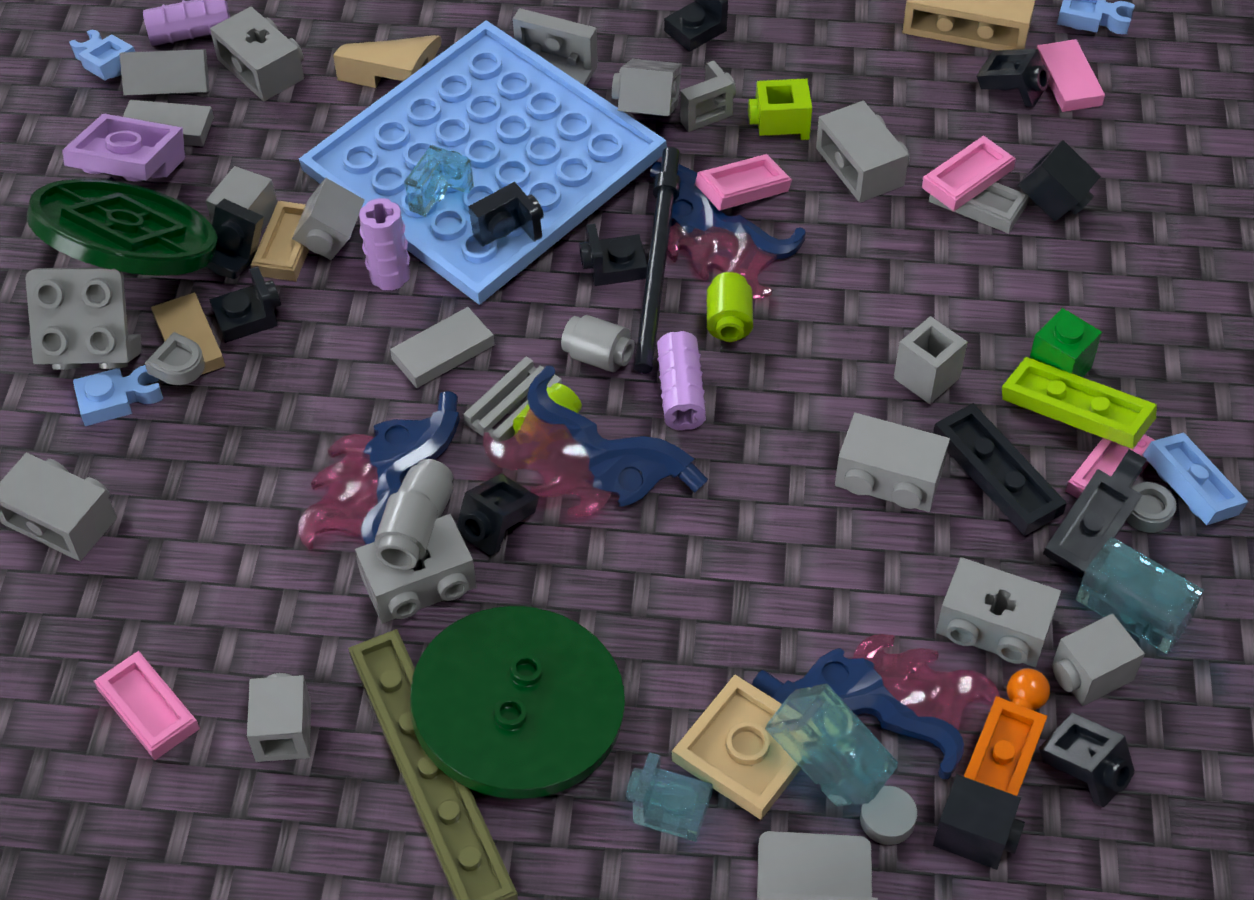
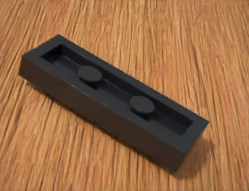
[933,403,1067,536]

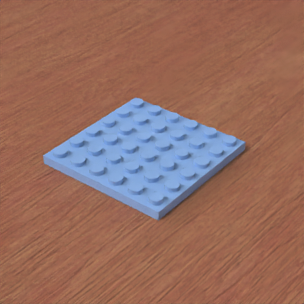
[299,20,667,305]

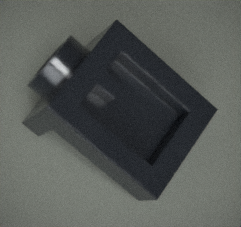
[664,0,728,52]
[976,49,1049,107]
[468,182,544,247]
[205,199,264,279]
[579,224,647,286]
[209,266,281,343]
[457,473,539,556]
[1039,713,1135,807]

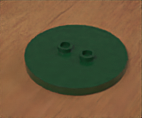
[27,179,217,276]
[410,606,625,799]

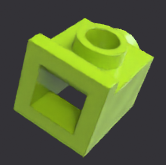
[748,79,812,140]

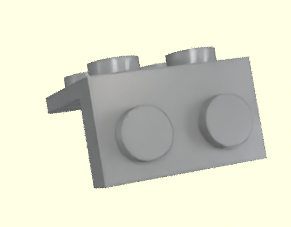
[513,8,598,86]
[25,267,142,370]
[757,831,878,900]

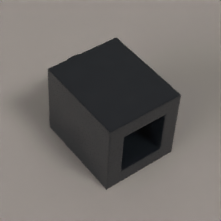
[1018,140,1101,221]
[933,774,1025,870]

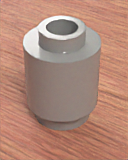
[561,315,634,372]
[398,459,454,519]
[375,489,438,570]

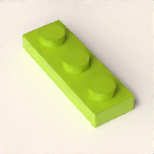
[1002,357,1157,449]

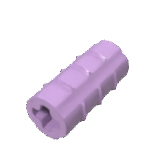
[143,0,230,46]
[359,198,410,290]
[657,331,706,430]

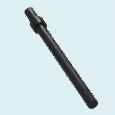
[634,147,681,374]

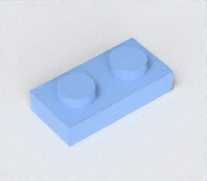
[1142,432,1248,525]

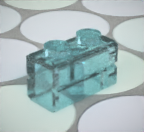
[1076,537,1204,654]
[765,684,898,806]

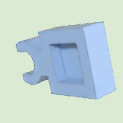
[1057,0,1135,34]
[69,30,135,81]
[73,365,163,426]

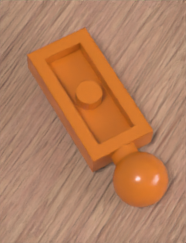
[964,668,1050,796]

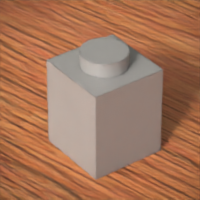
[205,166,277,232]
[292,178,365,260]
[894,316,968,404]
[1052,613,1145,707]
[247,673,311,762]

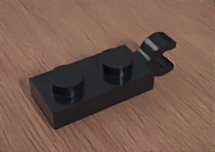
[1043,449,1147,581]

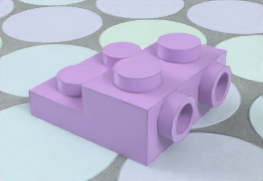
[62,114,185,181]

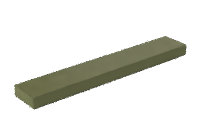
[348,629,518,900]

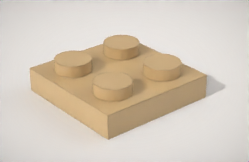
[672,675,824,820]

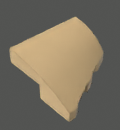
[333,35,441,88]

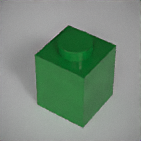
[1030,308,1102,377]

